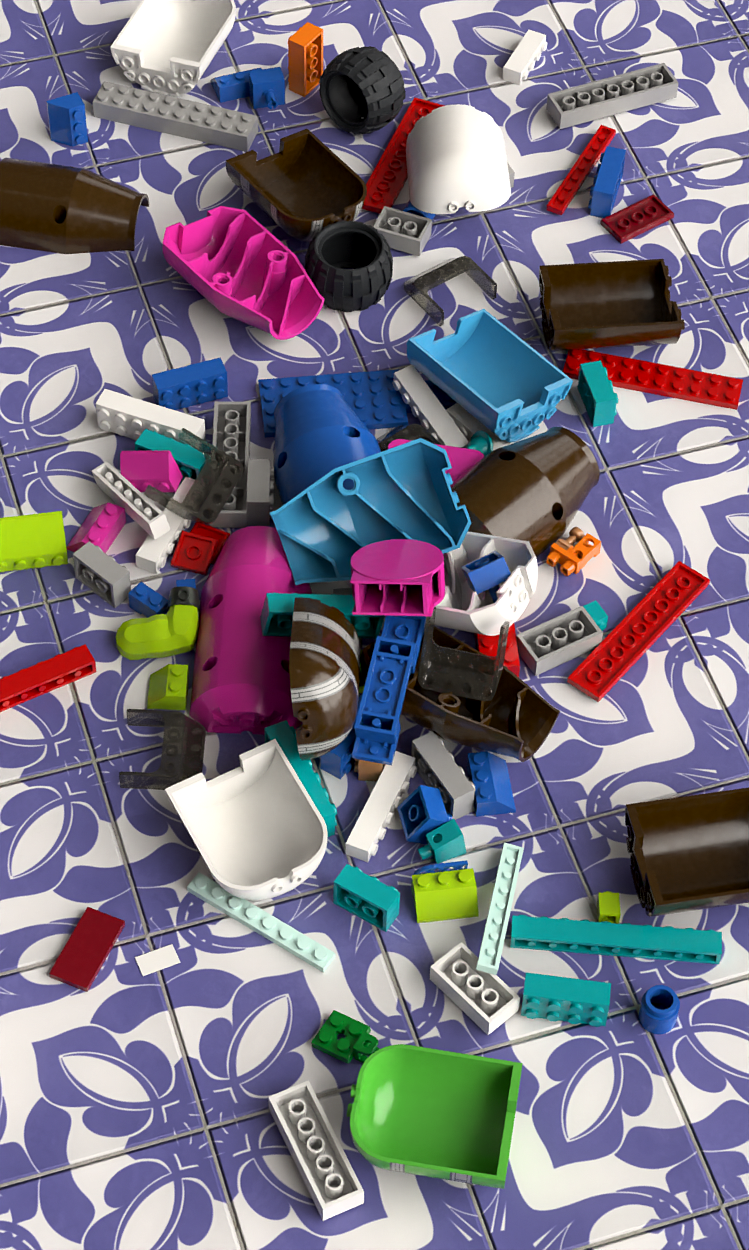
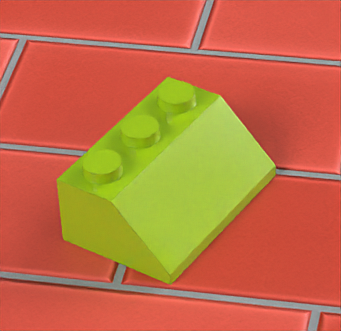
[411,868,479,923]

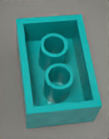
[577,360,618,427]
[333,864,400,932]

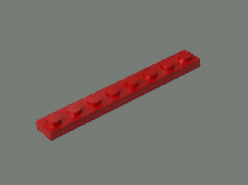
[546,125,616,216]

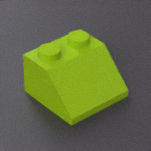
[147,664,189,710]

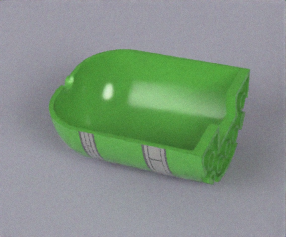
[347,1044,523,1189]

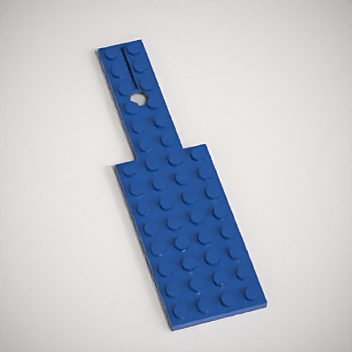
[258,369,457,438]

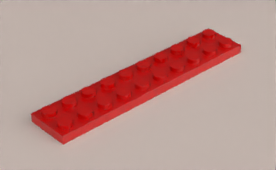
[362,97,445,214]
[563,349,743,410]
[567,561,710,702]

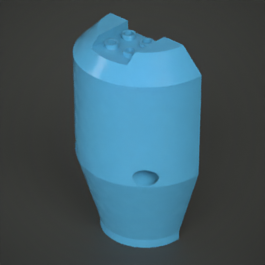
[270,438,471,586]

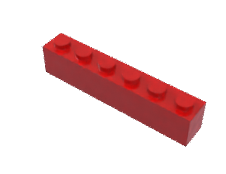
[0,644,97,712]

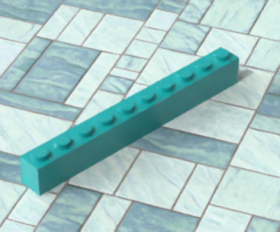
[510,915,722,964]

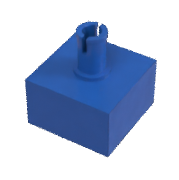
[249,67,285,109]
[461,551,511,603]
[397,785,452,844]

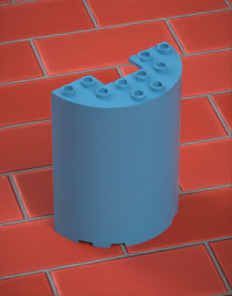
[406,309,573,442]

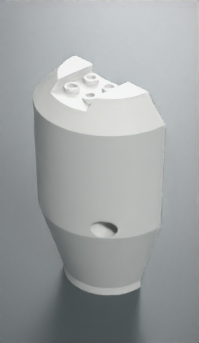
[345,532,538,636]

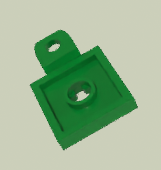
[311,1010,379,1064]

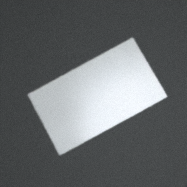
[135,944,181,976]

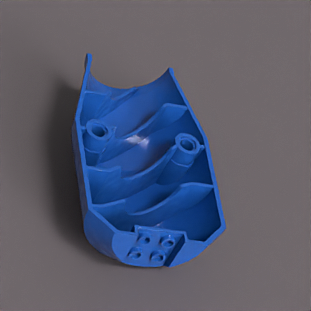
[273,384,381,506]

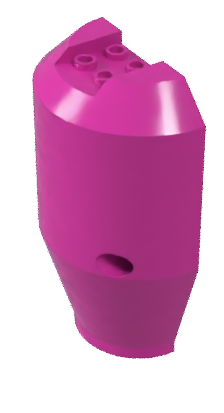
[162,206,325,340]

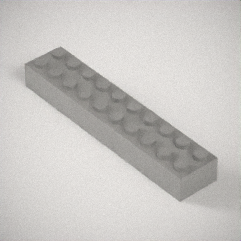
[92,81,258,152]

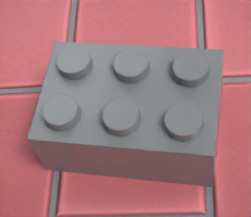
[373,206,432,256]
[246,459,274,526]
[73,541,131,608]

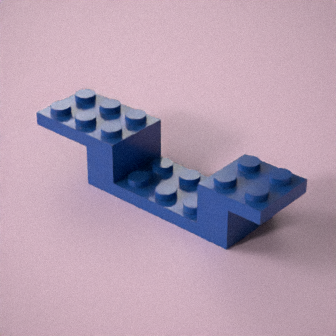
[352,615,427,766]

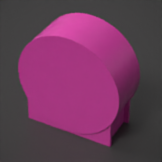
[350,539,445,617]

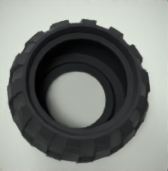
[319,46,406,135]
[305,221,393,312]

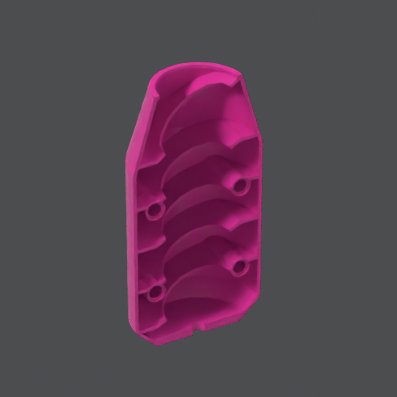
[189,526,313,735]

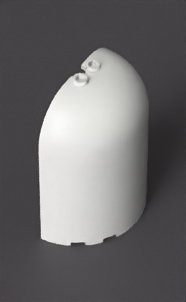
[110,0,236,97]
[406,104,511,214]
[165,739,328,900]

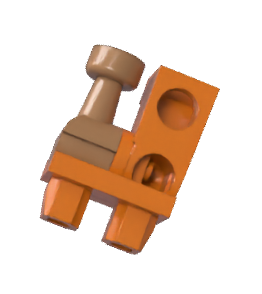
[546,527,601,576]

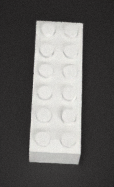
[96,389,206,450]
[268,1080,364,1221]

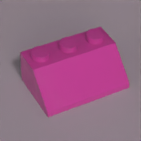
[120,450,183,492]
[67,502,126,554]

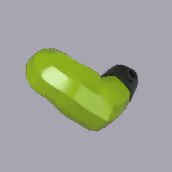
[115,586,200,660]

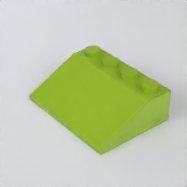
[0,511,68,572]

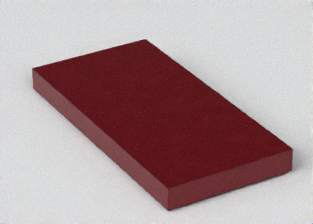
[600,194,674,244]
[49,907,125,992]

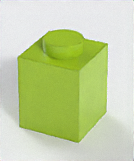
[597,891,621,924]

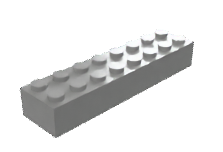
[546,63,678,129]
[209,401,251,528]

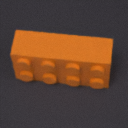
[288,22,323,97]

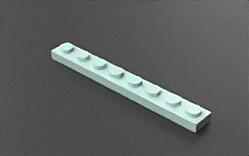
[476,842,524,975]
[187,872,335,973]

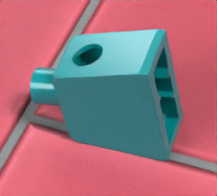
[417,819,467,864]

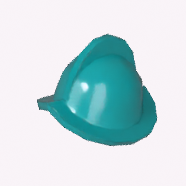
[466,430,493,456]

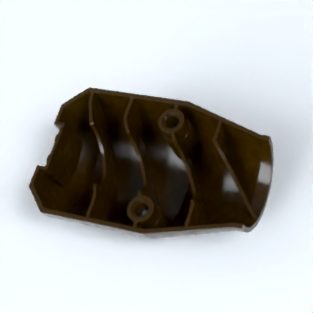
[0,158,150,254]
[450,427,600,558]
[360,624,560,762]

